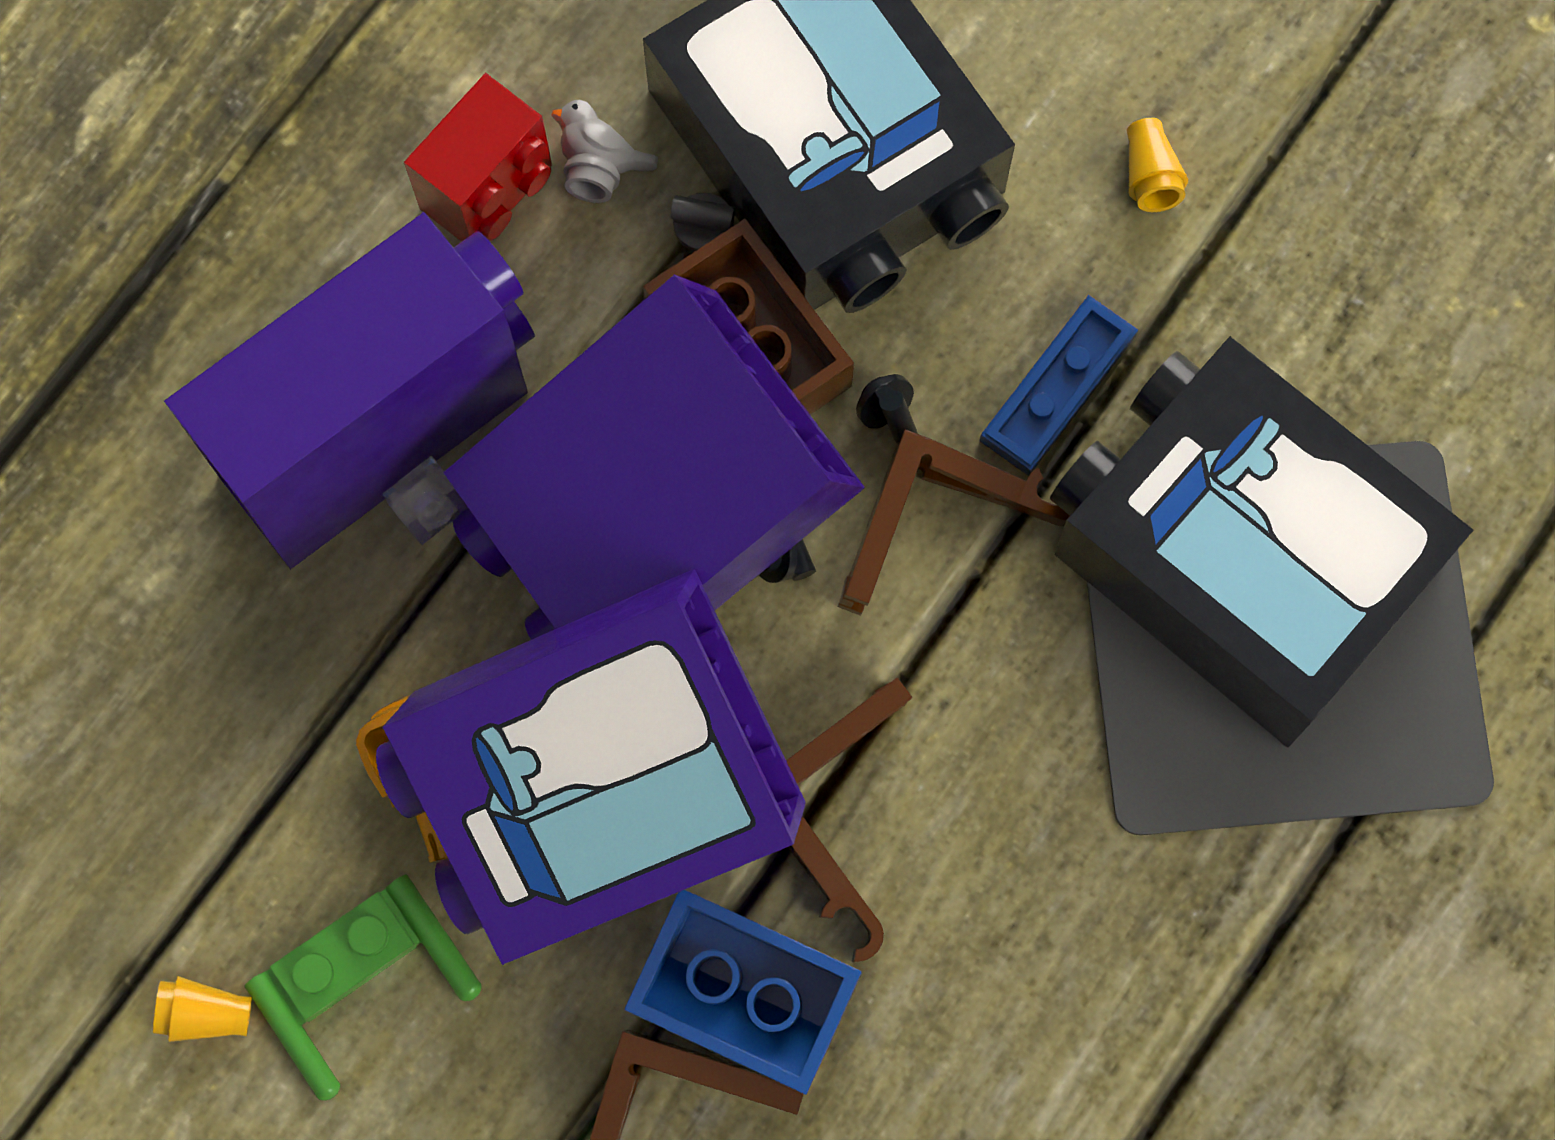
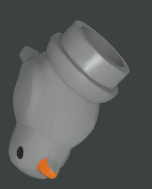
[552,100,658,203]

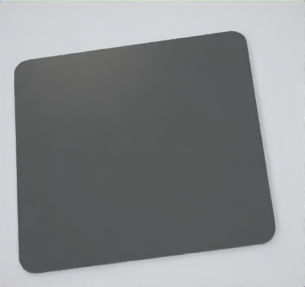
[1087,441,1494,835]

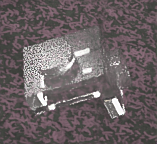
[383,456,467,545]

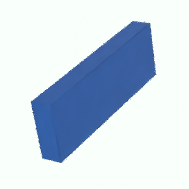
[979,295,1138,476]

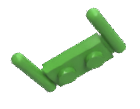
[244,874,482,1101]

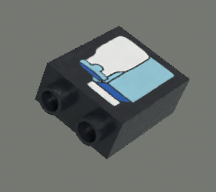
[643,0,1015,313]
[1050,336,1474,748]

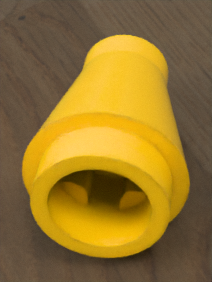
[1127,118,1188,212]
[153,976,252,1042]

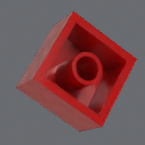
[404,72,552,242]

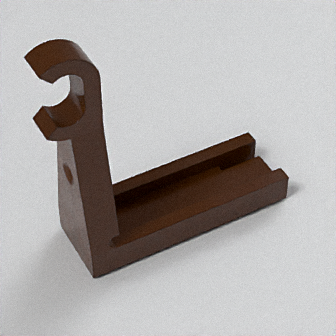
[837,429,1070,616]
[786,678,913,962]
[590,1030,804,1140]

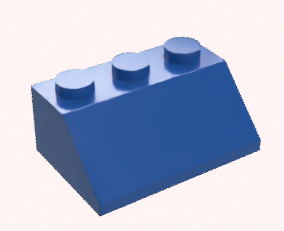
[624,890,862,1095]

